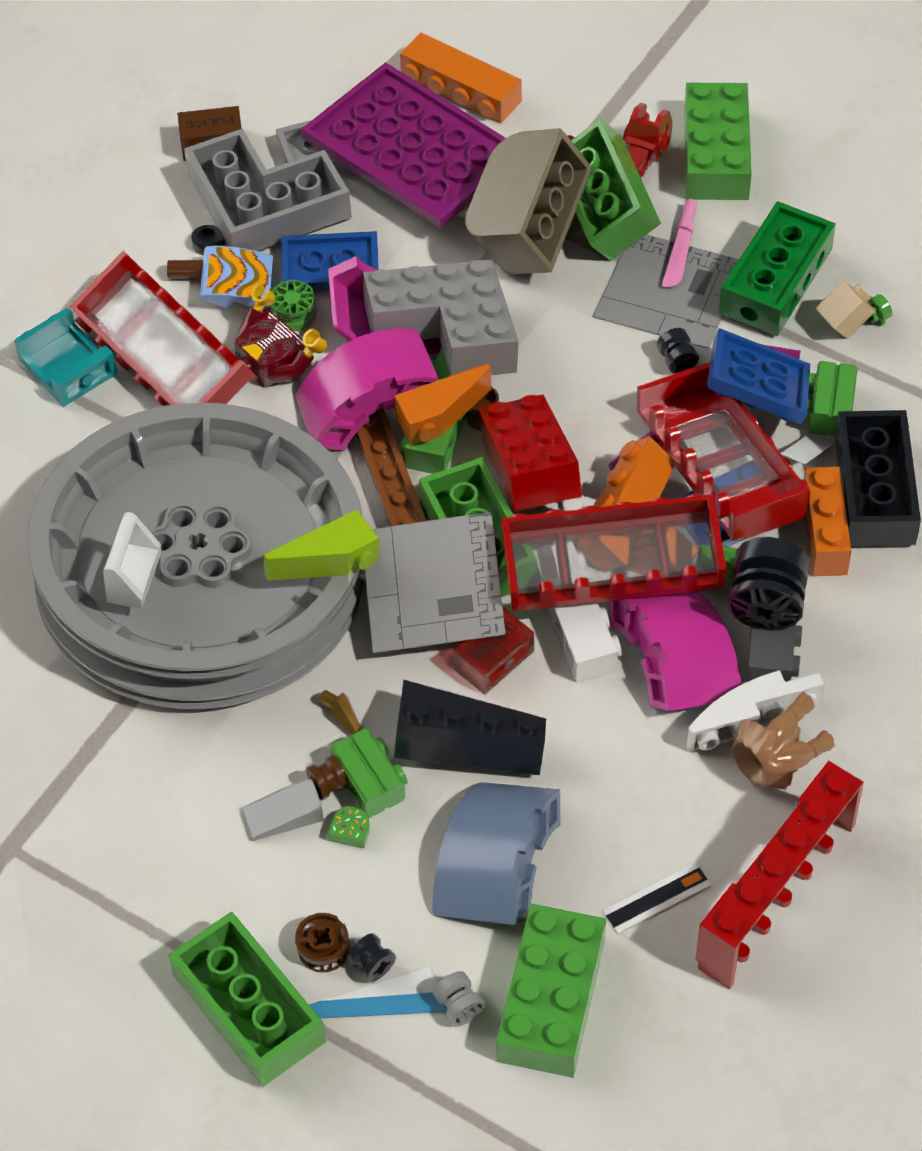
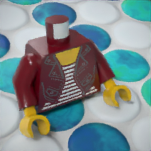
[228,284,327,387]

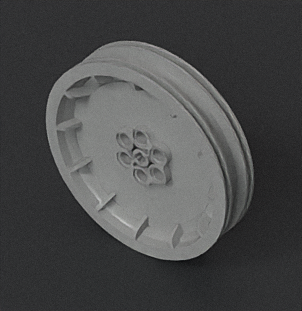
[28,403,363,709]

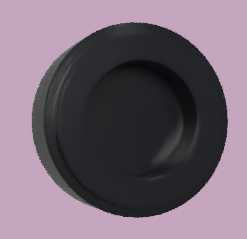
[191,225,224,256]

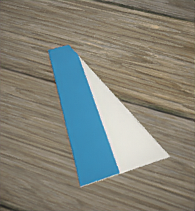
[309,965,447,1019]

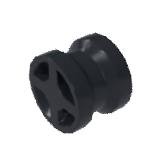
[347,933,396,983]

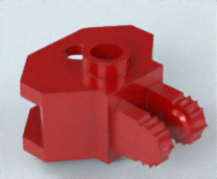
[623,103,673,178]

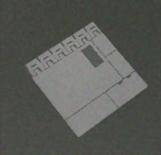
[593,235,739,348]
[365,512,505,653]

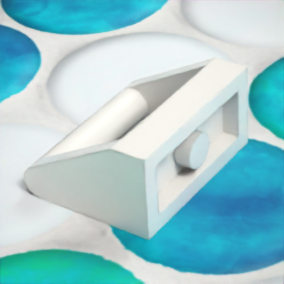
[103,512,161,609]

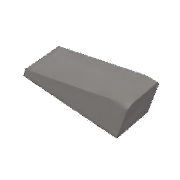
[243,778,324,841]

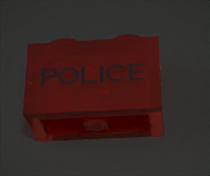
[453,608,534,695]

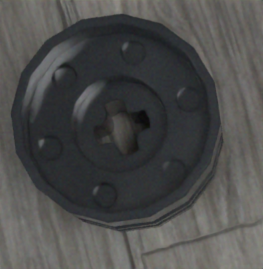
[727,537,810,631]

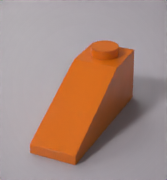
[394,363,491,446]

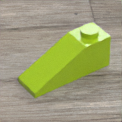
[264,510,379,581]

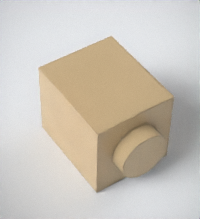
[816,280,876,339]

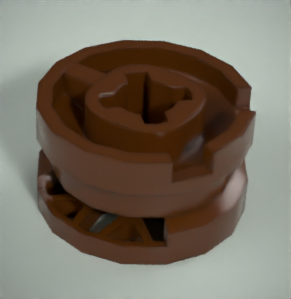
[295,913,350,973]

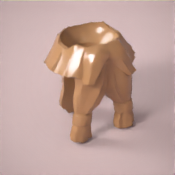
[731,692,835,790]

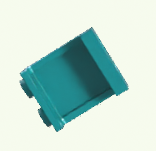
[14,308,117,407]

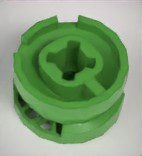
[271,280,316,331]

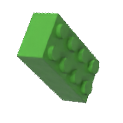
[684,82,752,200]
[571,118,661,261]
[419,457,538,597]
[496,903,606,1078]
[168,911,326,1087]

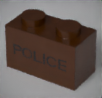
[177,106,242,161]

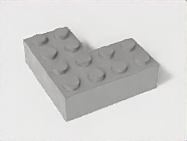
[184,129,352,251]
[363,260,519,376]

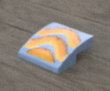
[200,246,273,311]

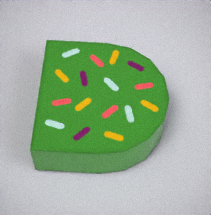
[328,806,370,848]

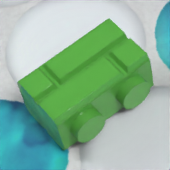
[805,361,858,436]
[330,728,408,818]

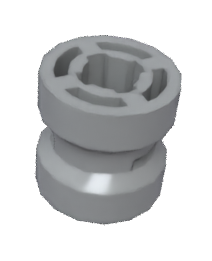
[433,971,485,1026]

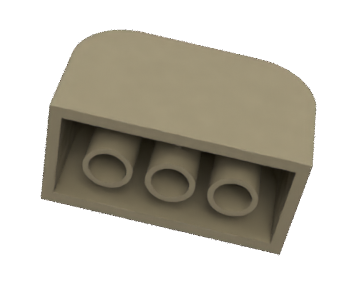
[465,128,592,274]

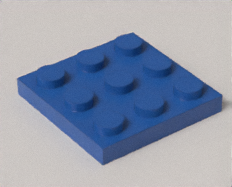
[707,328,811,424]

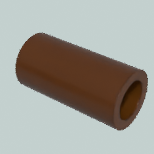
[167,260,203,279]

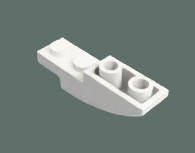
[687,670,824,752]

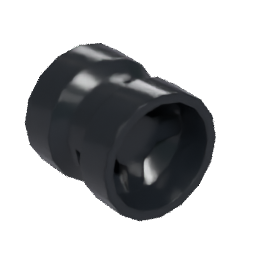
[657,328,700,374]

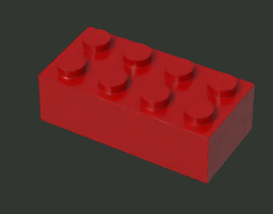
[478,394,582,511]

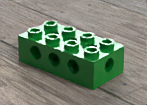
[719,201,836,336]

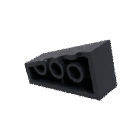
[394,680,546,775]

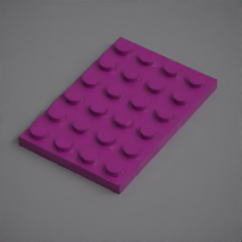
[301,62,506,228]

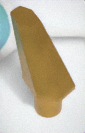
[319,690,362,735]

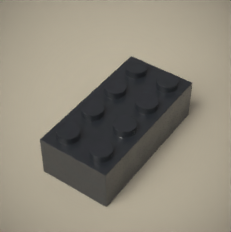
[834,410,921,546]

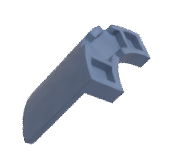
[432,782,560,925]

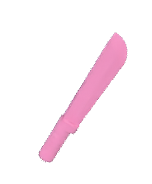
[661,199,697,287]

